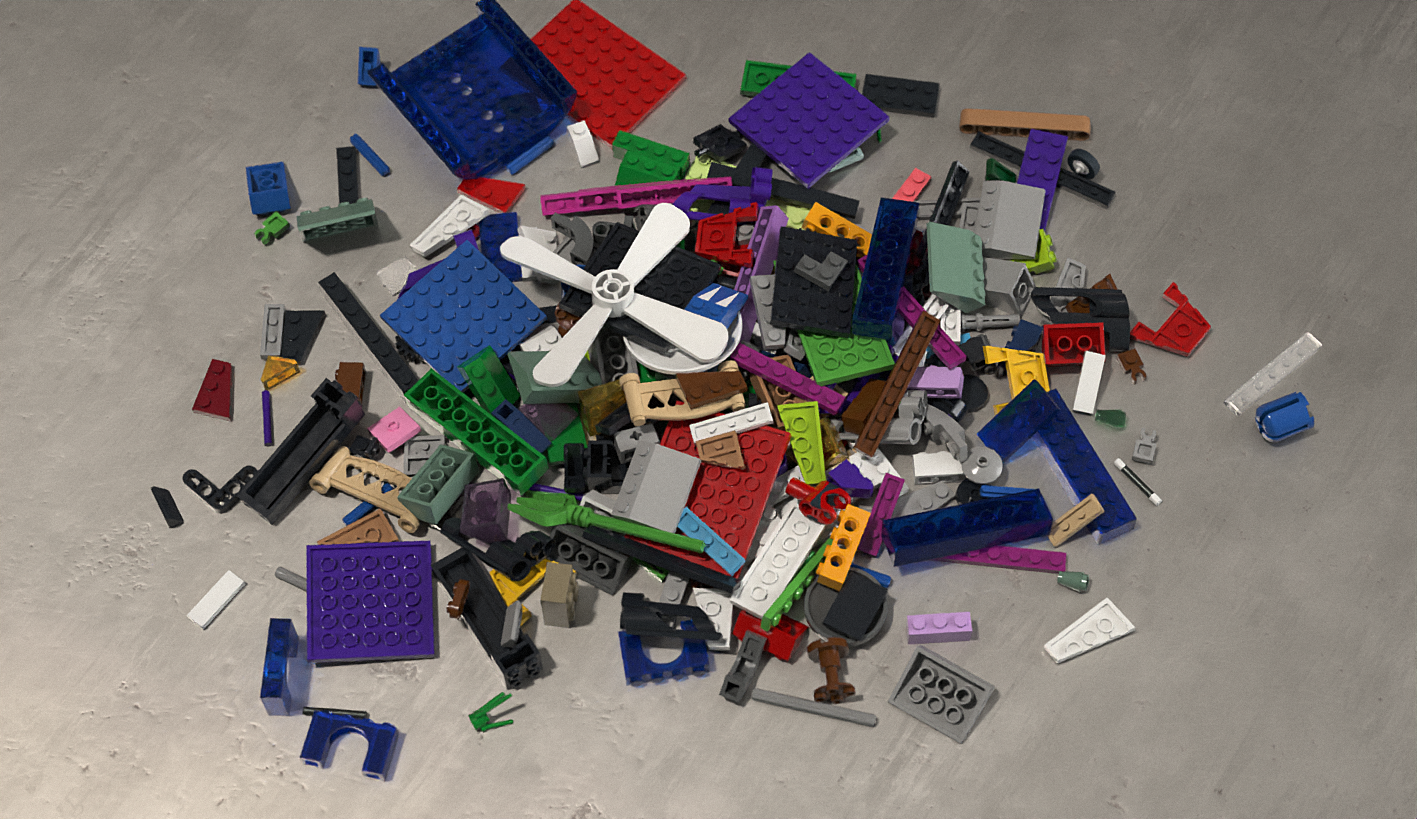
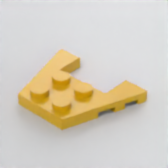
[982,346,1050,423]
[489,559,576,627]

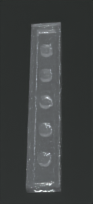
[1224,332,1322,416]

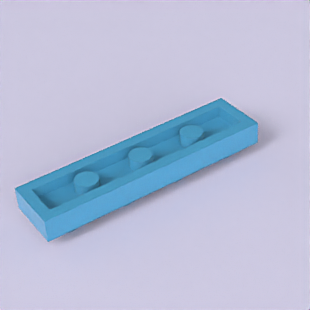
[677,507,746,576]

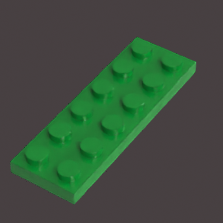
[740,60,857,96]

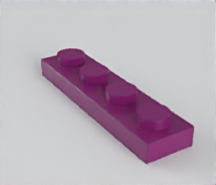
[857,473,905,557]

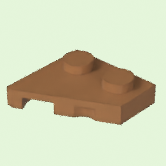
[696,430,745,470]

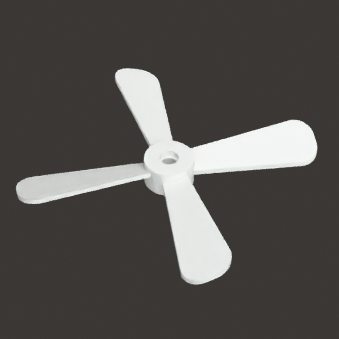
[500,203,728,387]

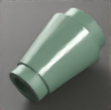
[1057,571,1089,592]

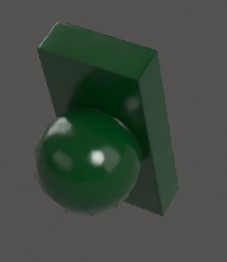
[985,158,1017,183]

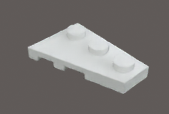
[517,226,559,285]

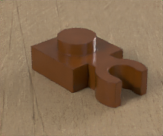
[1116,349,1146,385]

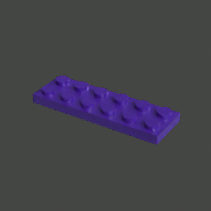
[1017,129,1068,231]

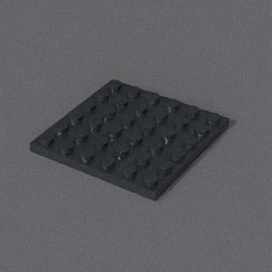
[559,222,721,353]

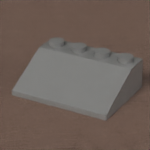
[975,181,1045,260]
[611,440,701,533]
[888,645,995,744]

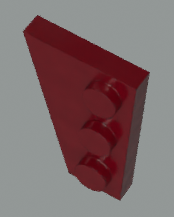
[192,359,232,422]

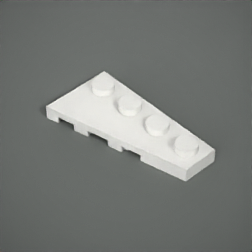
[410,194,490,257]
[1044,598,1135,664]

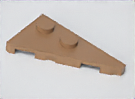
[317,509,399,545]

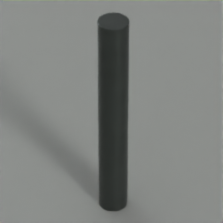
[303,706,367,720]

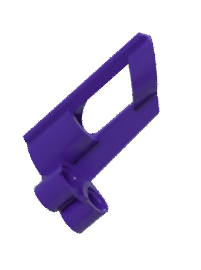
[673,167,772,227]

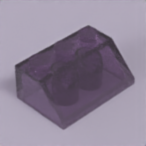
[460,478,512,543]

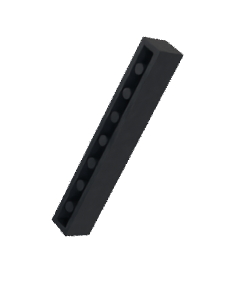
[318,272,419,403]

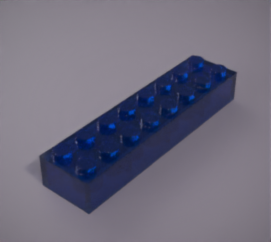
[852,197,919,340]
[1019,388,1137,545]
[881,488,1053,567]

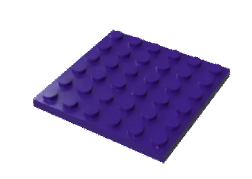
[728,52,889,189]
[306,540,434,663]

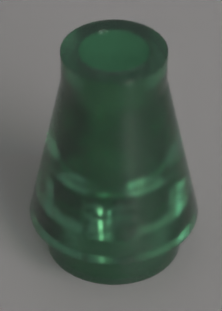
[1095,409,1126,429]

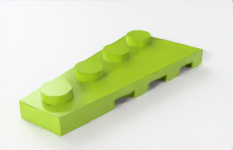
[777,401,826,485]

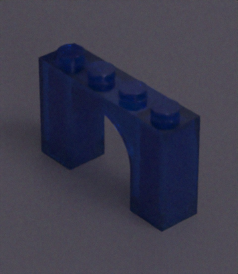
[260,618,299,717]
[618,620,709,686]
[300,710,399,782]

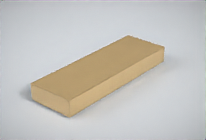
[1044,494,1104,547]

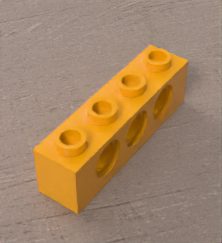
[801,202,883,261]
[816,504,871,591]

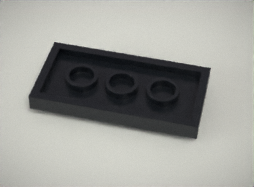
[862,74,939,118]

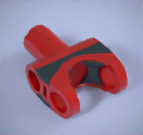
[785,477,851,525]

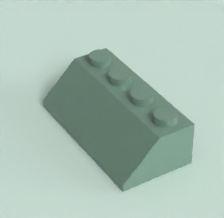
[397,444,479,524]

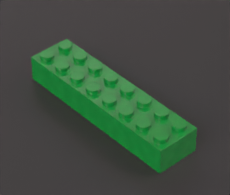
[404,368,549,496]

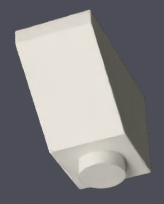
[567,121,599,168]

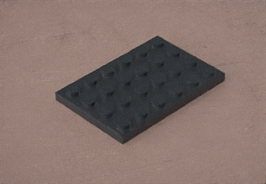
[770,226,857,338]

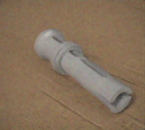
[960,313,1020,331]

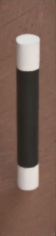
[1114,458,1162,506]

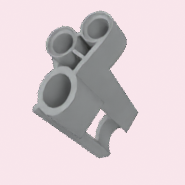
[820,390,928,444]

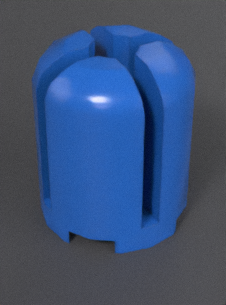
[1255,392,1314,443]

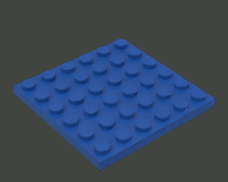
[380,240,547,393]

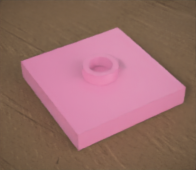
[367,407,422,453]

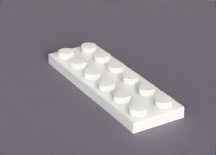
[730,502,827,619]

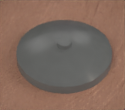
[804,567,888,646]

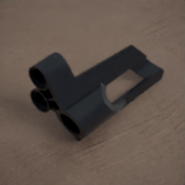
[1031,287,1130,352]
[440,518,556,581]
[620,592,723,641]

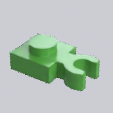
[254,212,290,245]

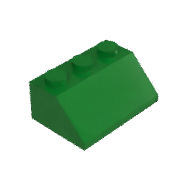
[615,150,681,186]
[457,345,521,415]

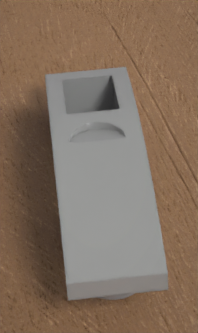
[921,404,968,463]

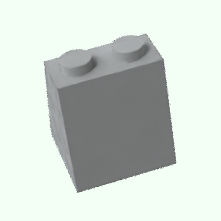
[983,257,1036,318]

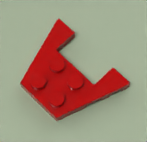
[695,202,759,268]
[1130,282,1211,357]

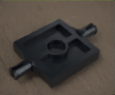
[693,124,747,163]

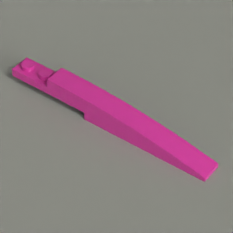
[540,177,732,215]

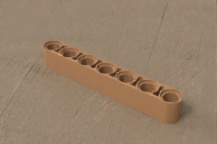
[959,109,1090,141]

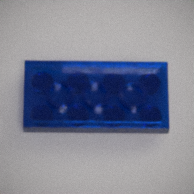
[479,212,522,282]
[977,379,1061,464]

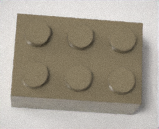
[540,562,579,628]

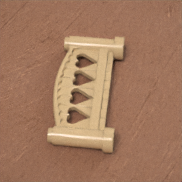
[619,361,746,426]
[309,446,420,533]

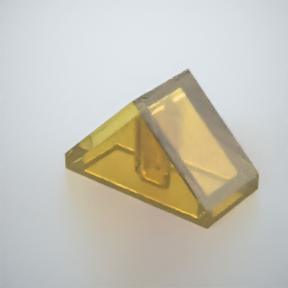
[261,355,300,391]

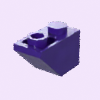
[827,459,874,499]

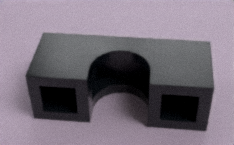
[926,336,992,371]

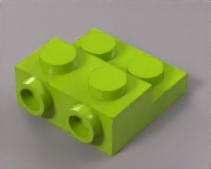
[1010,229,1057,274]

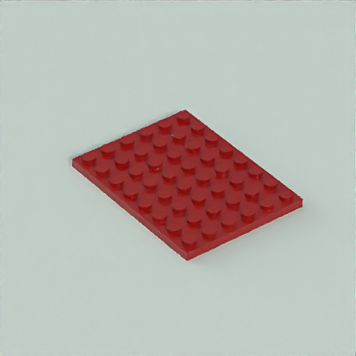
[501,0,686,149]
[624,401,791,579]

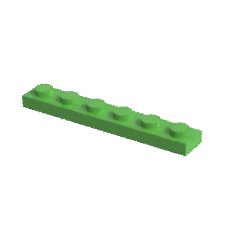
[760,538,833,632]

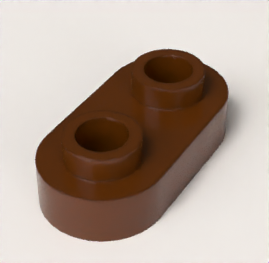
[447,579,470,620]

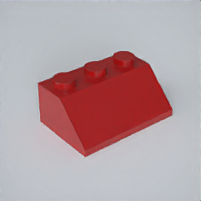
[1041,323,1105,367]
[732,610,809,661]

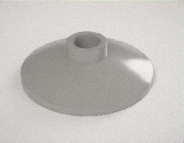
[962,447,1002,484]

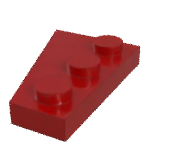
[457,175,526,216]

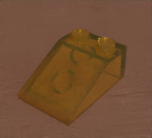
[577,380,627,437]

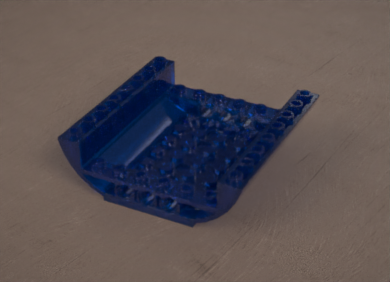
[367,0,577,179]

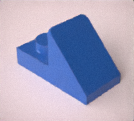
[358,47,381,86]

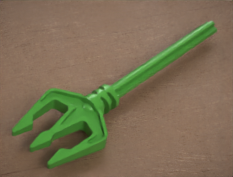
[508,490,705,553]

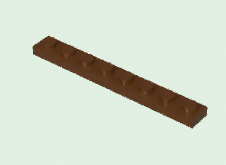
[853,310,941,459]

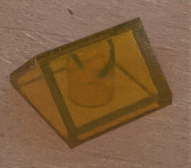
[820,417,849,470]

